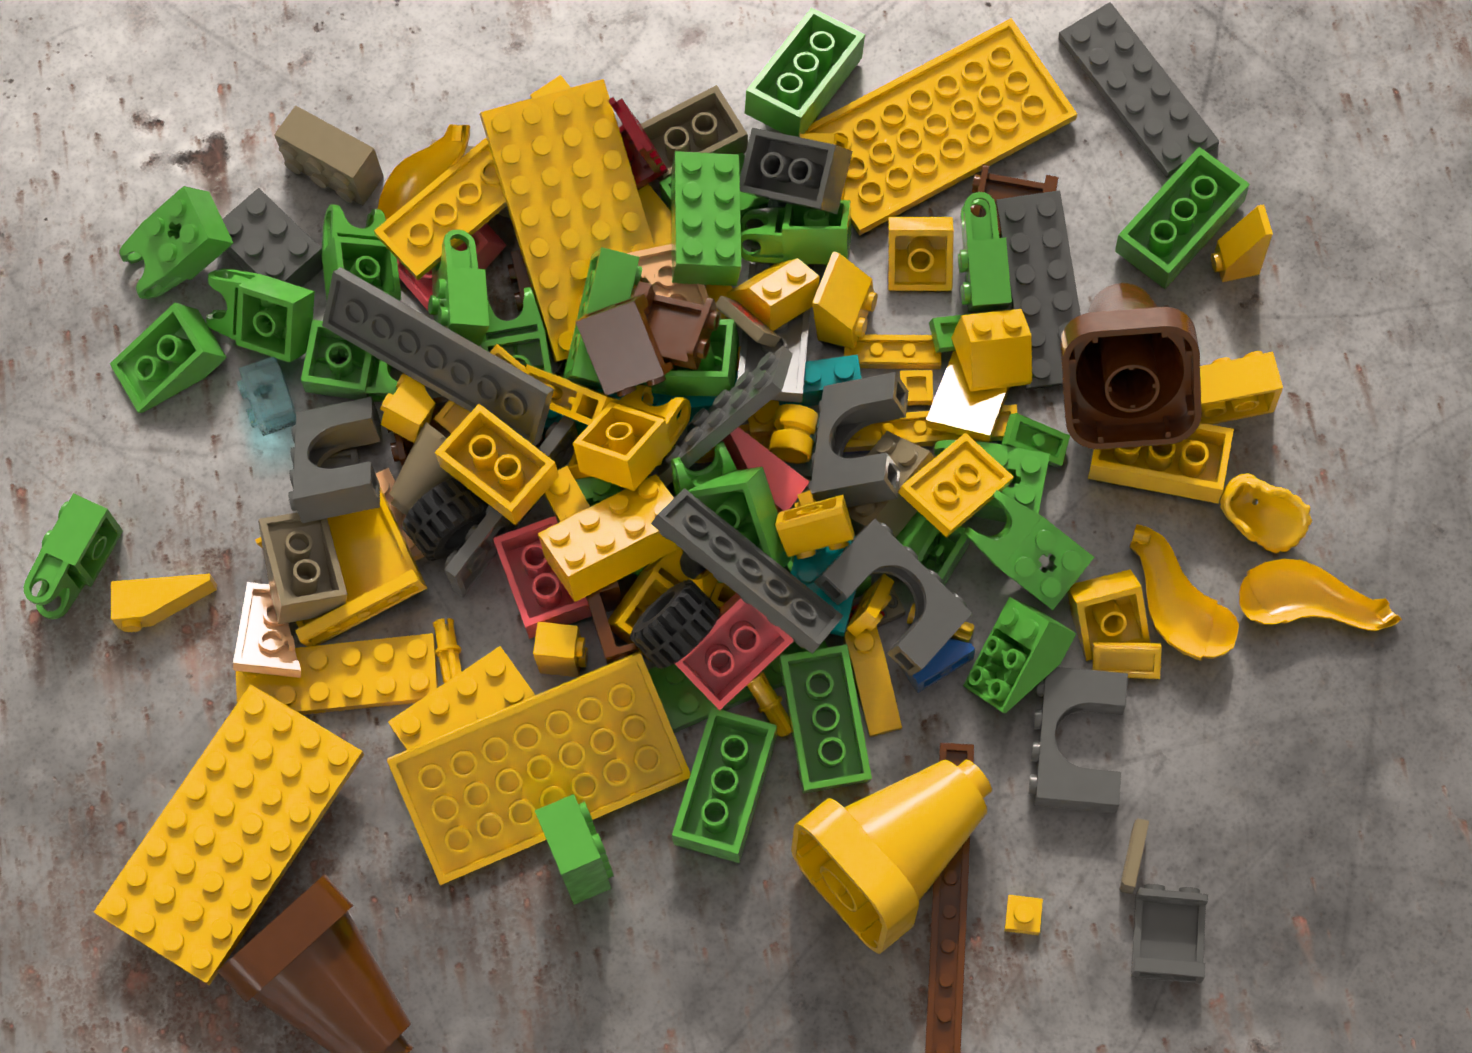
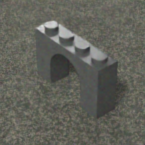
[809,372,909,508]
[288,397,381,523]
[814,519,972,676]
[1029,667,1128,813]

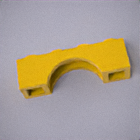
[380,373,435,443]

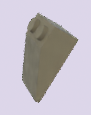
[258,512,347,624]

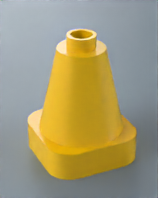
[791,760,992,954]

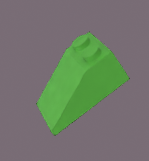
[110,302,227,413]

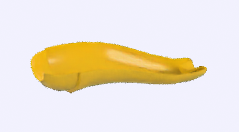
[377,124,470,220]
[1129,524,1239,661]
[1238,559,1402,631]

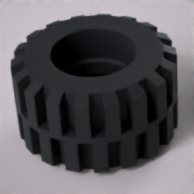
[402,478,489,561]
[630,579,720,669]

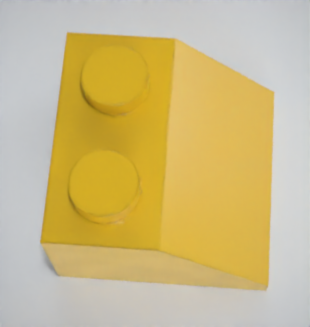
[888,217,954,291]
[812,252,878,349]
[726,258,820,331]
[951,309,1032,392]
[775,495,854,559]
[1067,569,1151,661]

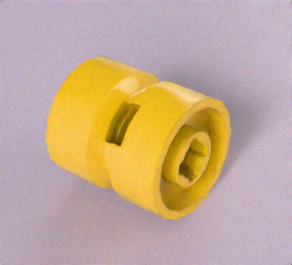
[769,404,819,464]

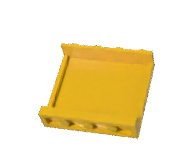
[255,487,427,646]

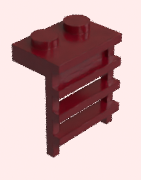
[608,97,669,190]

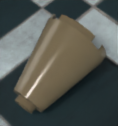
[390,422,454,515]

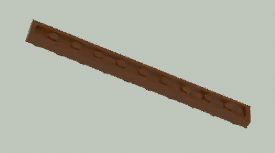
[925,743,974,1053]

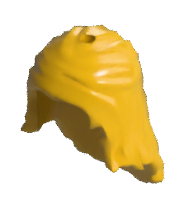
[1220,473,1312,554]

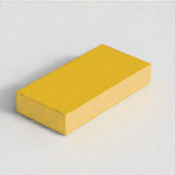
[1092,642,1162,679]

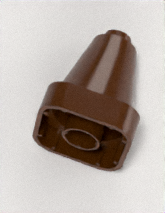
[1060,283,1202,449]
[217,874,414,1053]

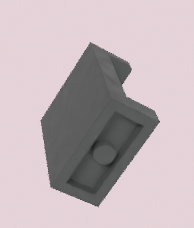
[1131,884,1208,984]

